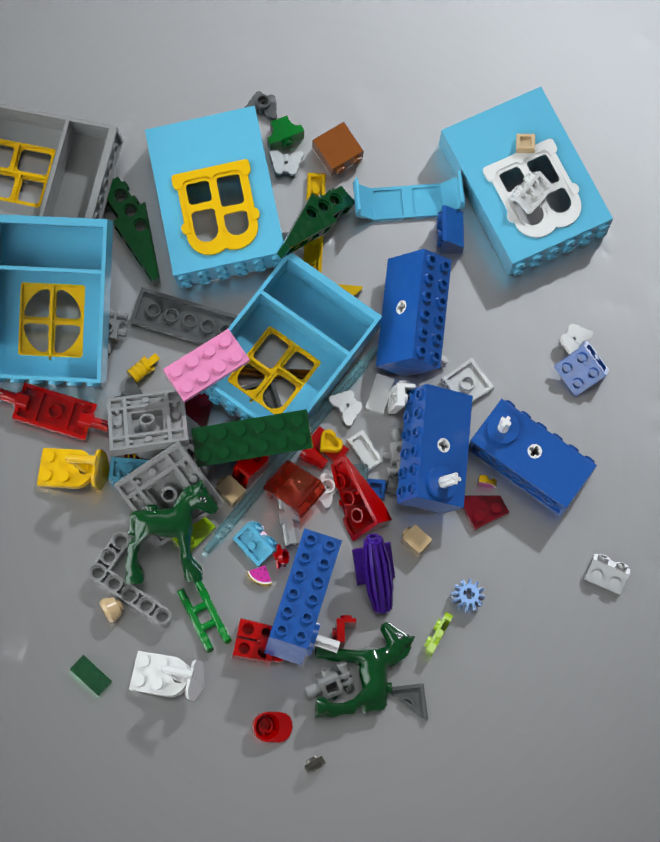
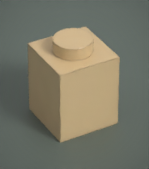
[216,474,246,508]
[401,524,432,557]

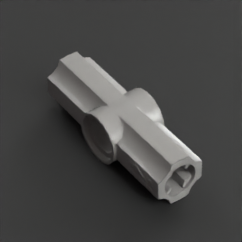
[276,486,301,547]

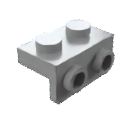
[584,554,630,595]

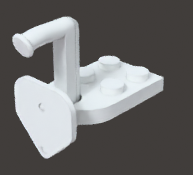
[129,651,205,701]

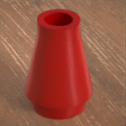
[299,446,328,470]

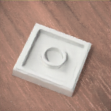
[441,358,494,404]

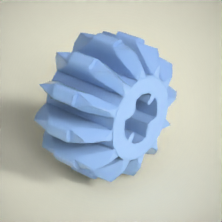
[451,579,485,612]

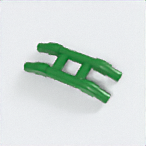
[177,581,232,653]

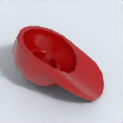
[252,711,293,742]

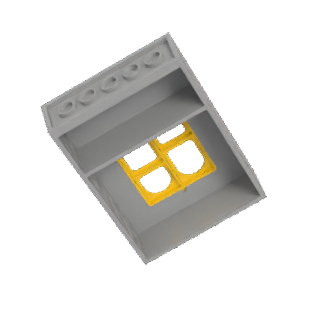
[0,104,124,219]

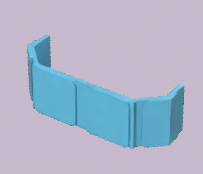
[353,170,465,221]

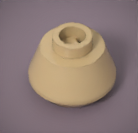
[100,597,124,623]

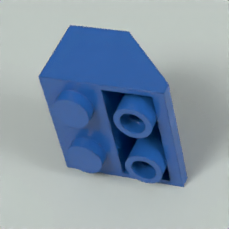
[436,205,464,254]

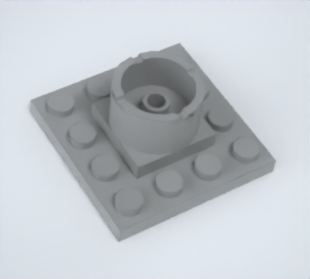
[107,389,189,459]
[114,441,224,546]

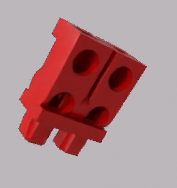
[232,618,283,665]

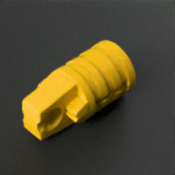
[126,353,160,384]

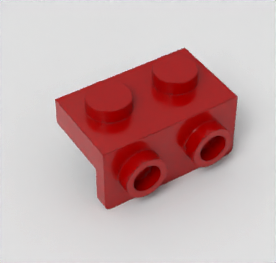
[332,615,356,649]

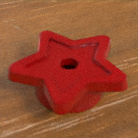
[273,544,290,569]

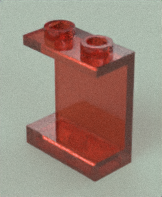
[263,459,326,519]

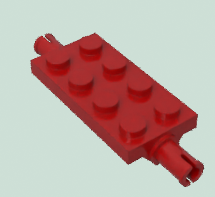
[0,382,109,442]

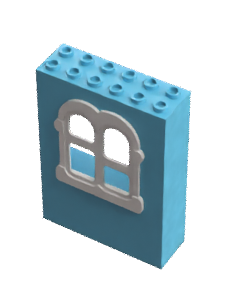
[439,87,613,276]

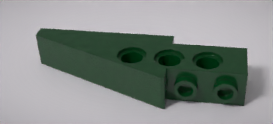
[107,177,161,287]
[277,186,354,259]

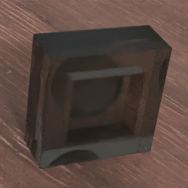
[304,755,326,775]

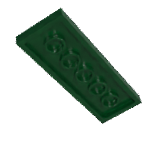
[191,409,313,467]

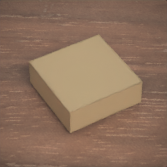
[516,134,535,153]

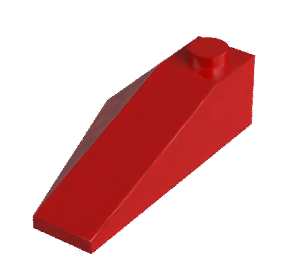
[331,455,392,541]

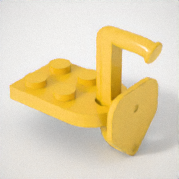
[37,448,110,490]

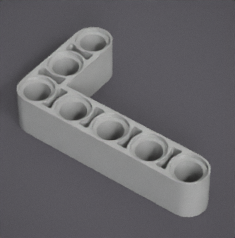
[89,532,172,628]

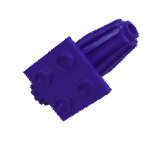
[352,533,395,614]

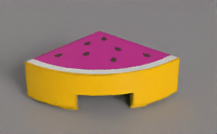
[477,474,497,488]
[247,565,272,586]

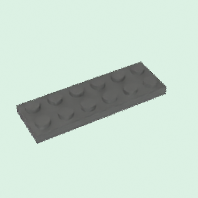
[130,287,238,345]

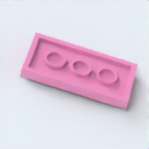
[163,329,250,403]

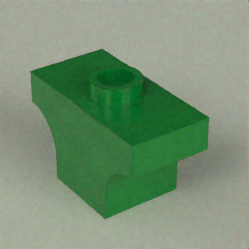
[267,115,304,150]

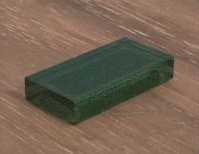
[70,655,112,696]

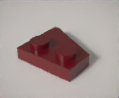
[185,393,213,427]
[463,495,509,531]

